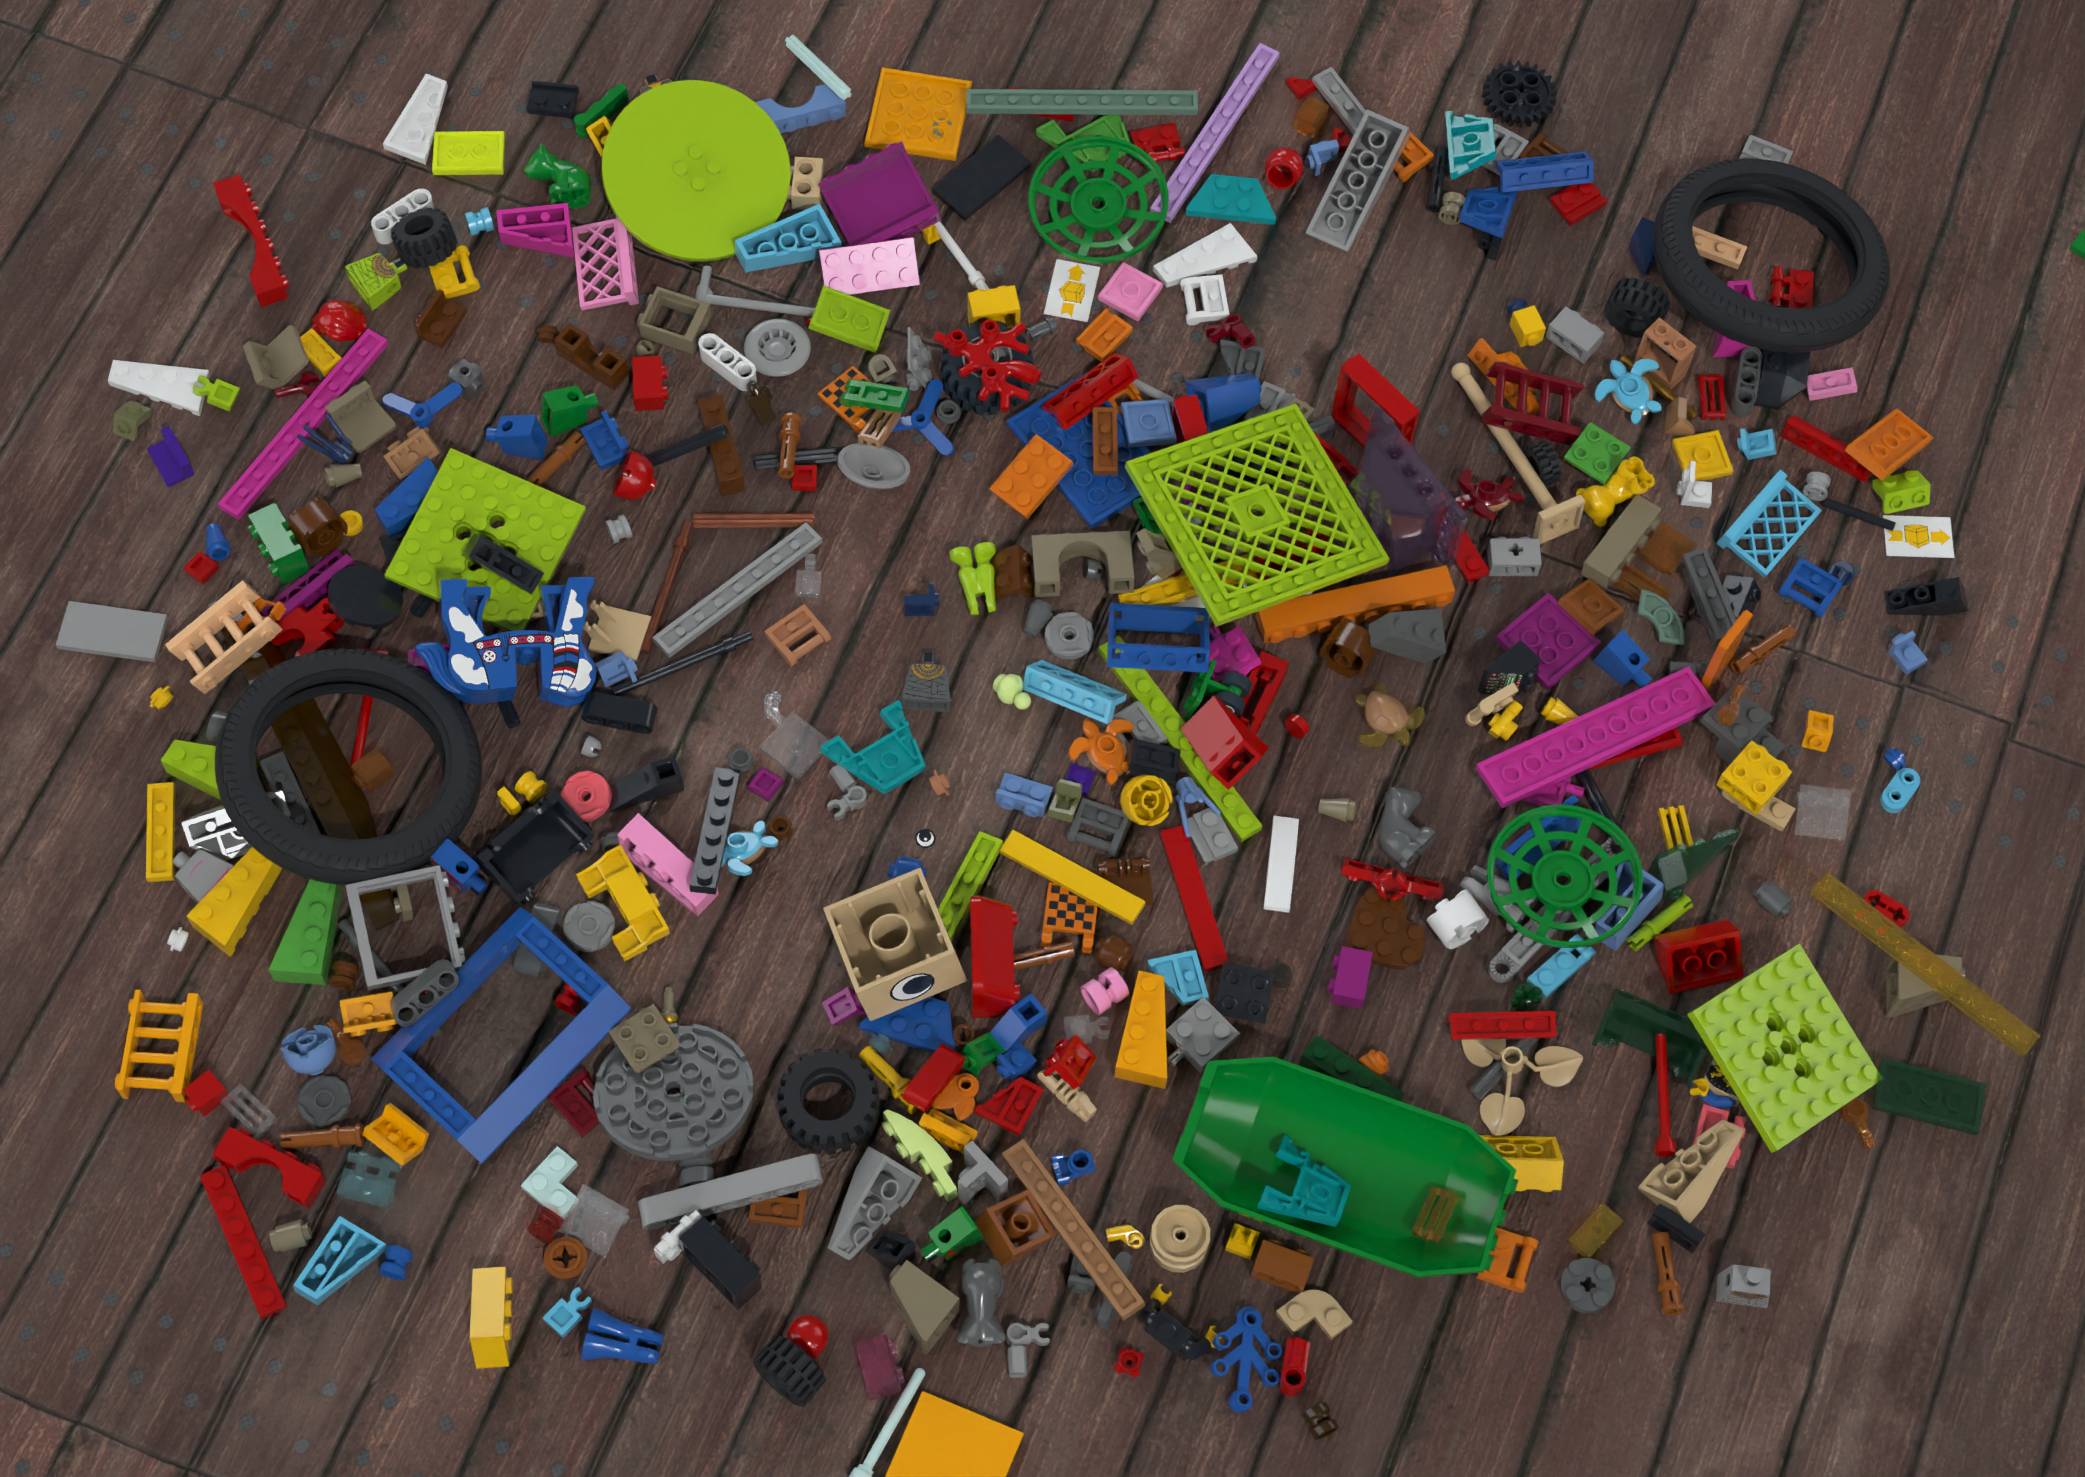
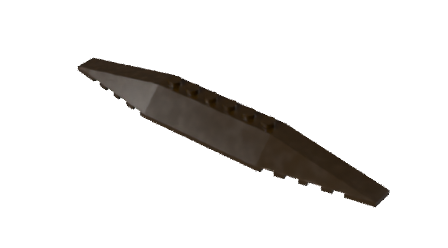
[208,600,400,931]

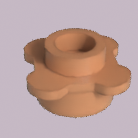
[929,769,951,796]

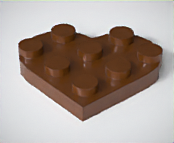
[1345,888,1425,970]

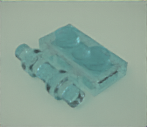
[336,1151,402,1208]

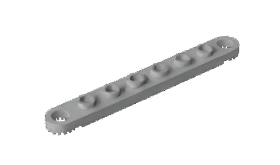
[1488,837,1619,983]

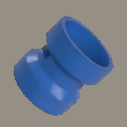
[379,1245,413,1281]

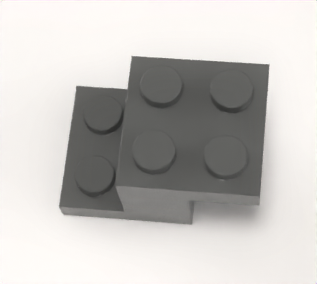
[1700,685,1785,764]

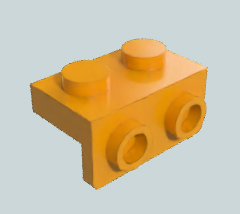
[340,991,397,1037]
[362,1103,429,1166]

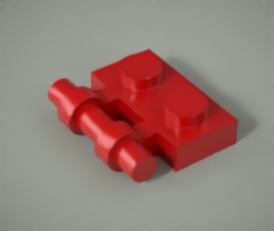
[1130,122,1185,165]
[1770,266,1814,308]

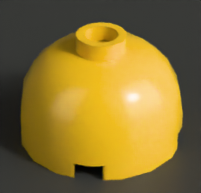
[1120,775,1172,826]

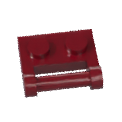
[548,1069,600,1138]

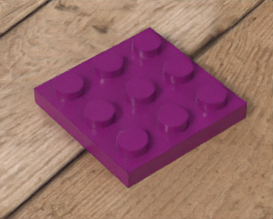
[1495,592,1601,690]

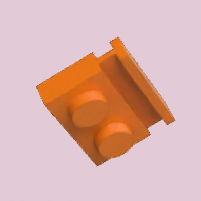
[1076,308,1133,362]

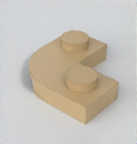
[1276,1290,1353,1340]

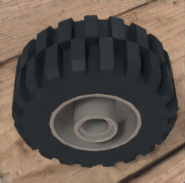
[941,320,1033,415]

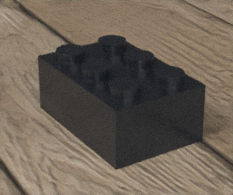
[679,1217,762,1310]

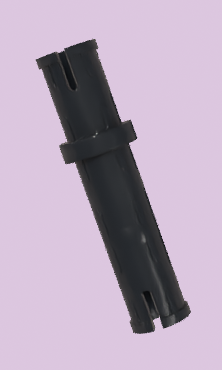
[1426,145,1448,212]

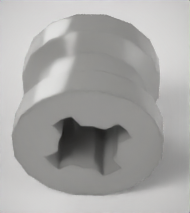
[1803,472,1831,501]
[605,514,632,544]

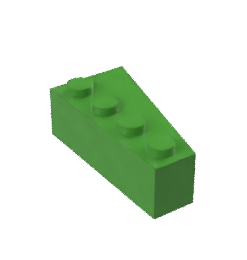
[269,879,343,985]

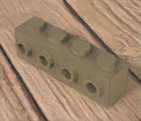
[1581,494,1662,589]

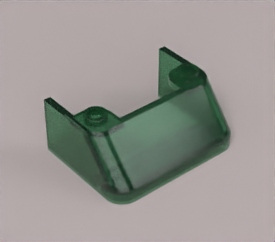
[1591,989,1707,1087]

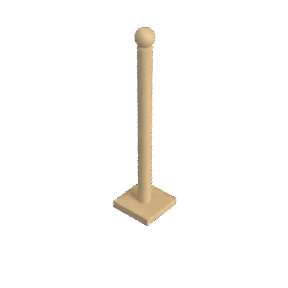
[1451,362,1585,544]

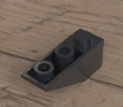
[1885,577,1968,616]
[609,756,684,812]

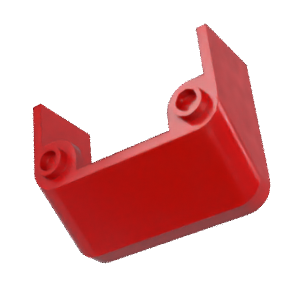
[970,896,1020,1018]

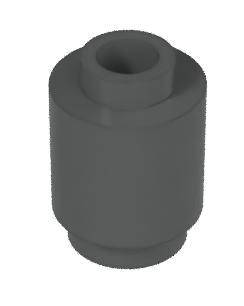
[1754,881,1793,918]

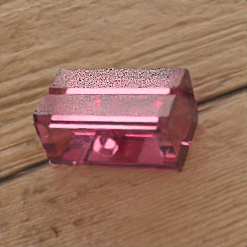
[855,1334,905,1401]

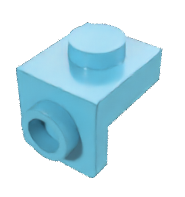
[1737,428,1777,460]

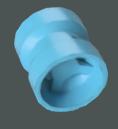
[465,207,494,236]

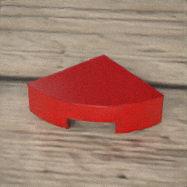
[1286,77,1318,100]
[1333,128,1352,153]

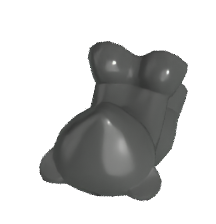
[1379,787,1437,869]
[956,1259,1006,1348]

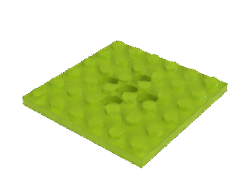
[385,448,586,632]
[1687,943,1882,1153]

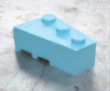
[293,1216,386,1306]

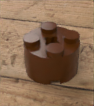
[288,497,348,557]
[1320,618,1378,678]

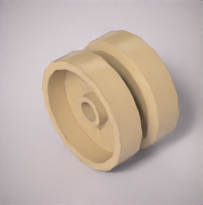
[1150,1205,1210,1273]

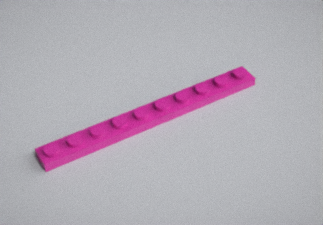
[218,328,389,520]

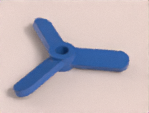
[873,379,954,456]
[382,383,463,433]

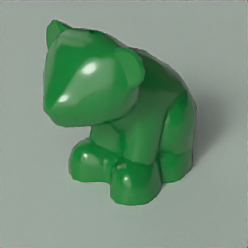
[523,143,592,209]

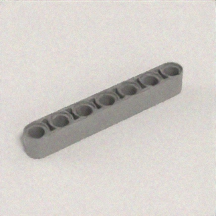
[638,1154,823,1230]

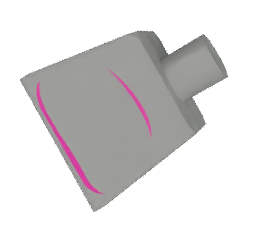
[173,850,233,904]

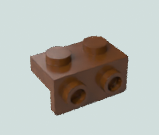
[993,544,1034,599]

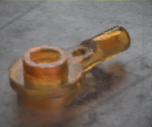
[1716,685,1745,727]
[326,1020,366,1065]
[1841,1098,1876,1150]

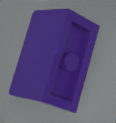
[147,426,195,487]

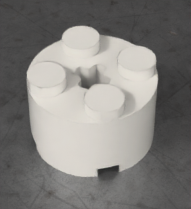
[1427,889,1489,949]

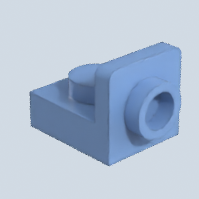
[1888,631,1928,675]

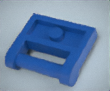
[1778,558,1844,618]

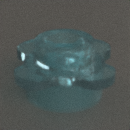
[868,1032,894,1056]

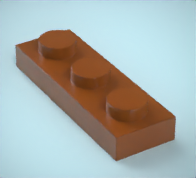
[1092,407,1118,476]

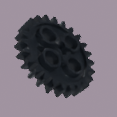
[1482,60,1557,128]

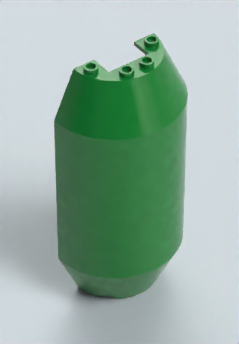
[1172,1057,1518,1278]

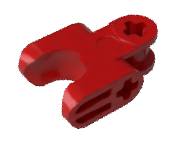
[271,598,345,657]

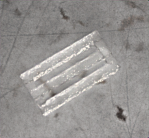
[220,1083,278,1139]

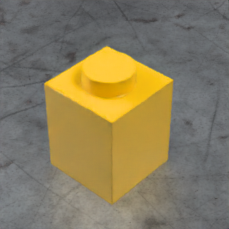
[1509,305,1546,347]

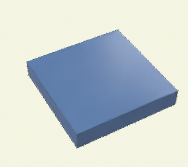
[1120,399,1177,448]

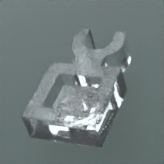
[1063,1015,1110,1043]

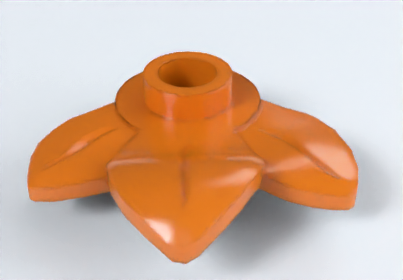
[932,1073,979,1121]

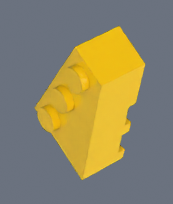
[470,1267,513,1369]

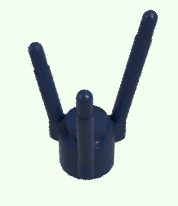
[297,414,354,464]

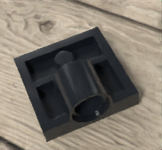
[1215,962,1275,1024]

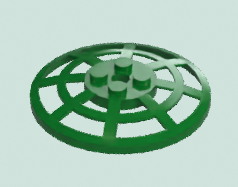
[1028,136,1169,264]
[1486,804,1643,948]

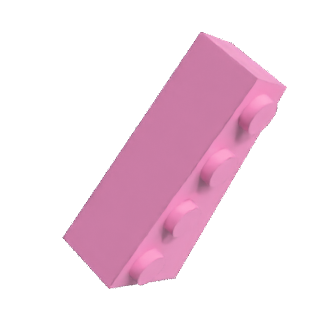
[617,813,719,916]

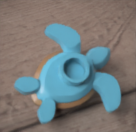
[1594,359,1661,425]
[722,821,778,876]

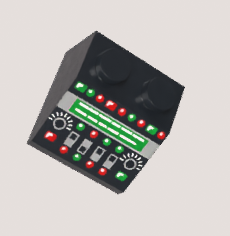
[1478,640,1542,696]

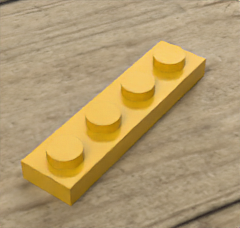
[146,782,175,882]

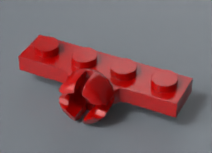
[1341,858,1444,901]

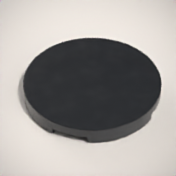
[328,565,403,630]

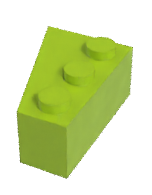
[161,740,259,800]

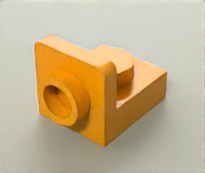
[1802,710,1834,752]

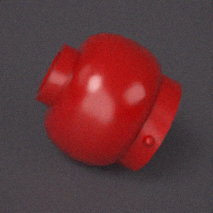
[1264,147,1304,189]

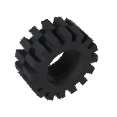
[1524,441,1562,487]

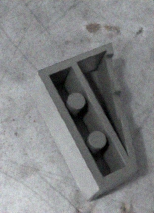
[1368,608,1446,664]

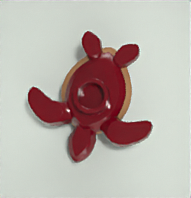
[1451,469,1524,520]

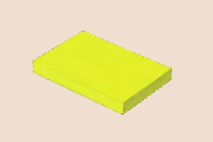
[432,131,505,175]

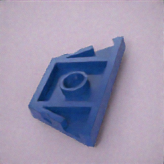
[1460,186,1518,238]
[859,997,956,1053]

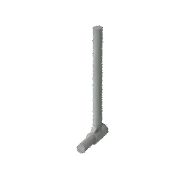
[695,266,815,317]

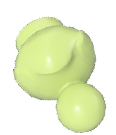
[993,674,1031,710]

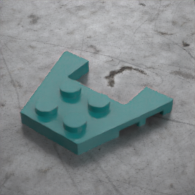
[820,700,926,795]
[1257,1135,1351,1227]

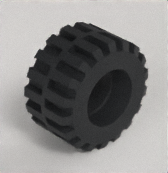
[391,208,457,269]
[1604,277,1670,338]
[753,1335,826,1407]

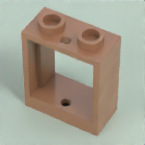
[1634,318,1697,390]

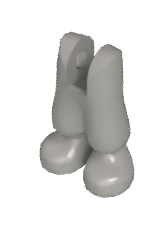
[1460,865,1539,933]

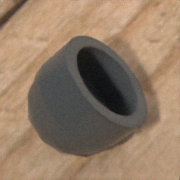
[1084,560,1103,580]

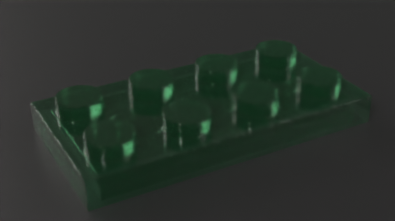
[1872,1058,1986,1135]

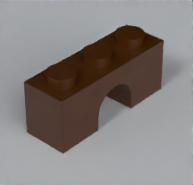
[554,323,629,391]

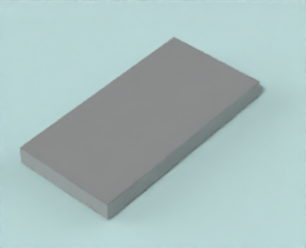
[56,601,168,663]

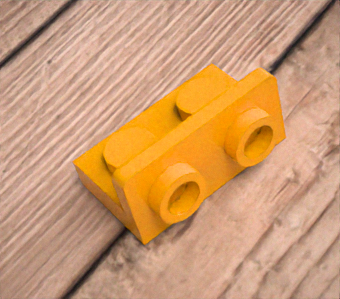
[919,1109,978,1154]

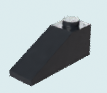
[461,534,544,595]

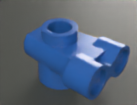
[1050,1150,1096,1186]

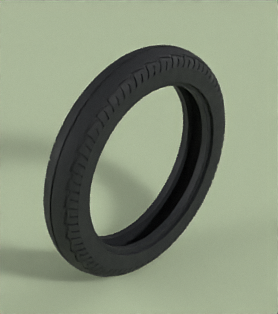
[1653,158,1890,353]
[215,649,482,885]

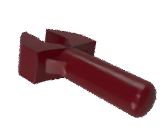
[274,372,320,398]

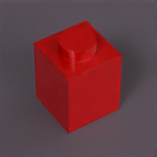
[183,1070,230,1117]

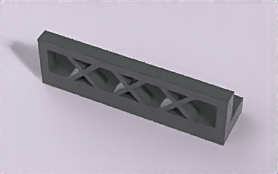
[1680,547,1736,651]

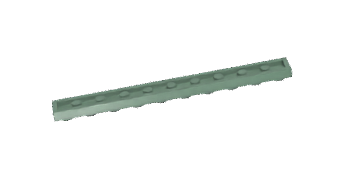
[966,89,1198,115]

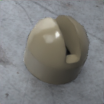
[636,339,655,357]

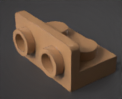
[383,426,441,480]

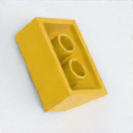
[1479,1135,1564,1192]

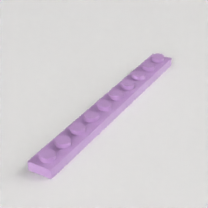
[1150,43,1280,223]

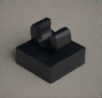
[1478,231,1502,261]

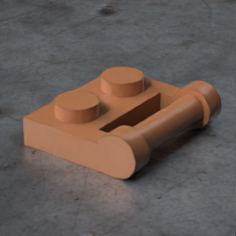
[764,604,831,667]

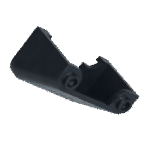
[471,789,595,904]

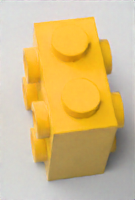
[1716,740,1792,816]

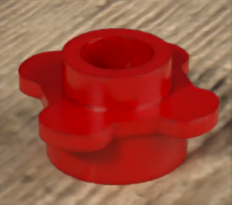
[1114,1347,1144,1378]

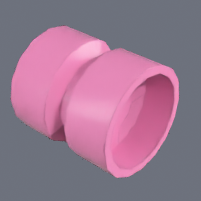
[1080,967,1129,1015]

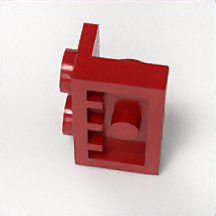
[1042,1034,1097,1090]

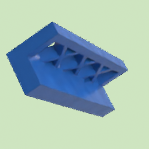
[1496,151,1594,192]
[1495,795,1582,880]

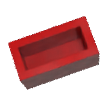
[632,356,669,411]

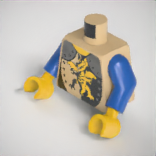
[1690,1058,1740,1108]

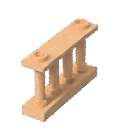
[165,580,283,694]

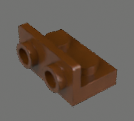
[415,289,467,349]

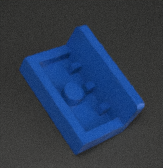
[580,411,629,471]

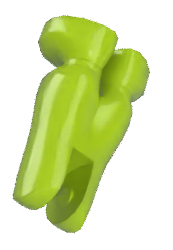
[949,542,996,615]

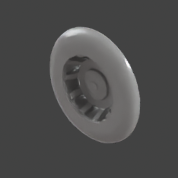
[744,319,811,377]

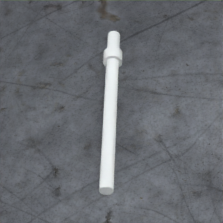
[935,221,989,290]

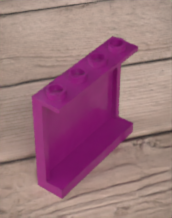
[818,141,942,246]

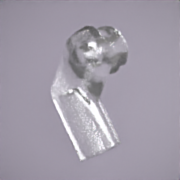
[763,691,787,729]

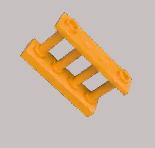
[115,990,204,1102]

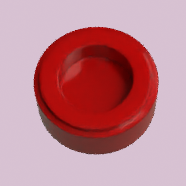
[1284,714,1310,739]

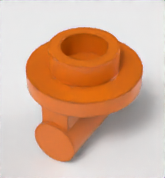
[1358,1050,1389,1077]

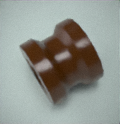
[329,961,359,990]

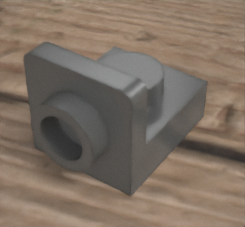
[1067,1255,1095,1295]

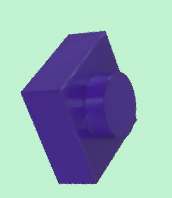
[1066,763,1096,797]

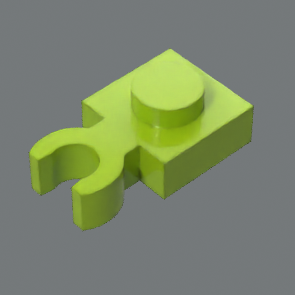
[193,376,240,412]

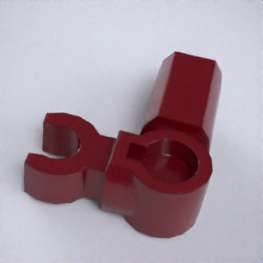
[1205,314,1255,349]

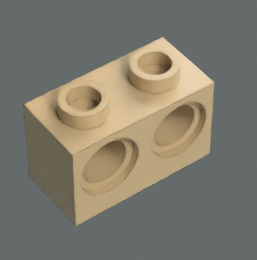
[787,157,824,210]

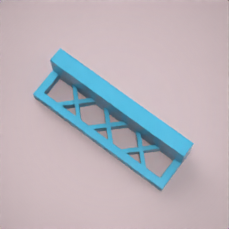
[1023,660,1127,724]

